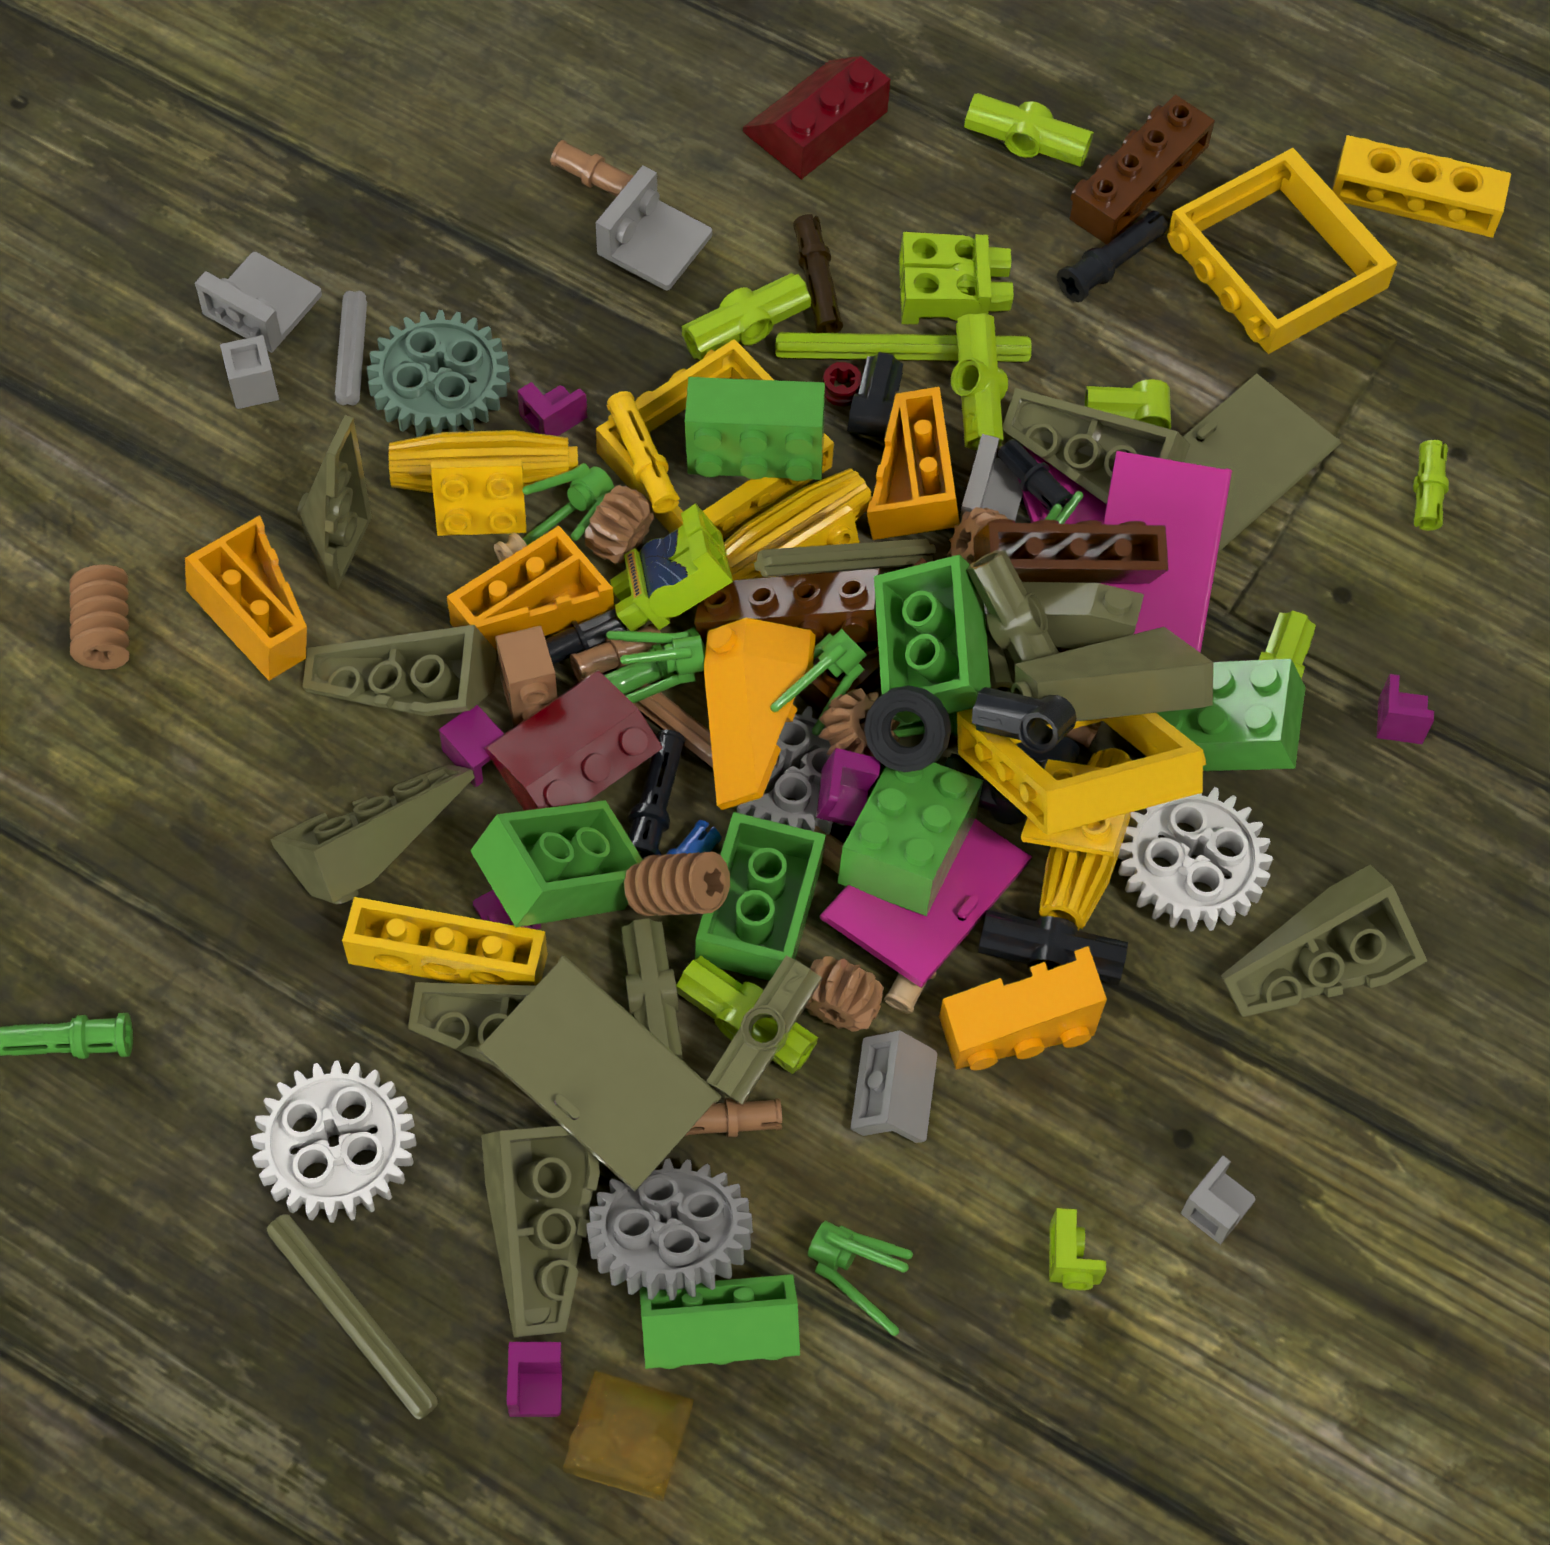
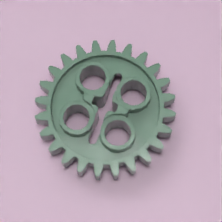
[367,310,510,437]

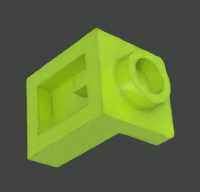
[1049,1208,1106,1291]

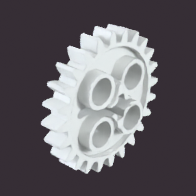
[1118,787,1273,931]
[251,1061,417,1223]

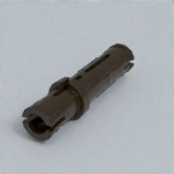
[793,214,843,333]

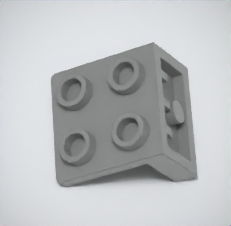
[596,165,712,291]
[195,252,322,353]

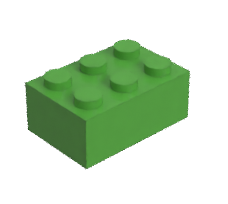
[685,377,825,481]
[874,555,991,723]
[1157,659,1306,771]
[838,763,983,916]
[470,800,643,928]
[695,812,826,981]

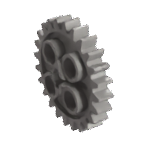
[734,706,844,834]
[587,1159,753,1301]

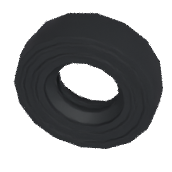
[864,685,951,772]

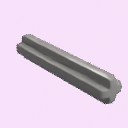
[335,291,367,405]

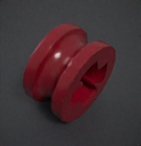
[823,362,862,406]

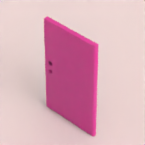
[1101,451,1232,653]
[820,819,1032,988]

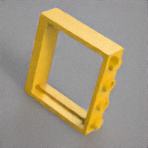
[1167,148,1397,354]
[596,339,834,540]
[957,708,1206,835]

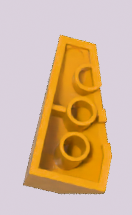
[704,617,816,810]

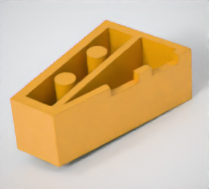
[867,387,960,540]
[185,515,307,681]
[447,526,614,650]
[939,946,1107,1070]

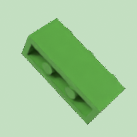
[640,1274,800,1369]

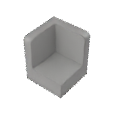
[220,335,279,409]
[1181,1156,1255,1245]

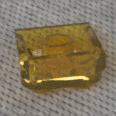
[563,1371,694,1502]

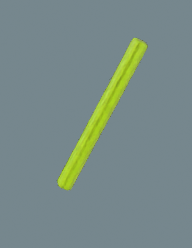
[775,332,1032,362]

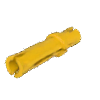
[606,391,680,513]

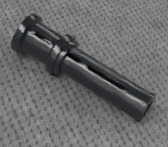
[1057,210,1168,303]
[628,730,686,859]

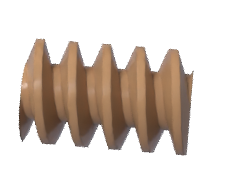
[70,565,129,670]
[624,852,730,916]

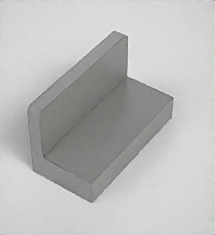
[960,434,1023,523]
[850,1030,937,1143]

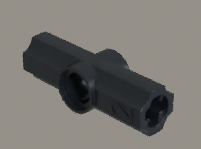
[978,910,1128,985]

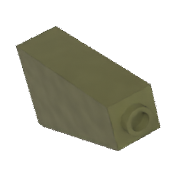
[1011,627,1213,725]

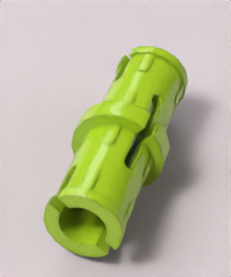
[1413,440,1449,531]

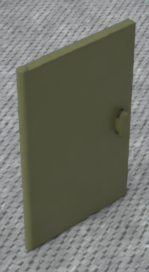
[1183,373,1341,552]
[477,956,721,1192]

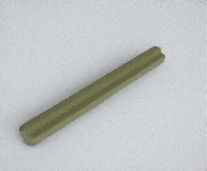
[754,539,936,577]
[267,1214,438,1419]

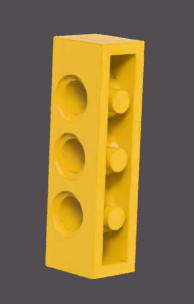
[1332,135,1511,238]
[342,897,548,986]

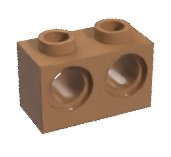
[495,626,557,727]

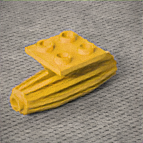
[389,430,578,536]
[724,468,872,580]
[1021,748,1132,931]

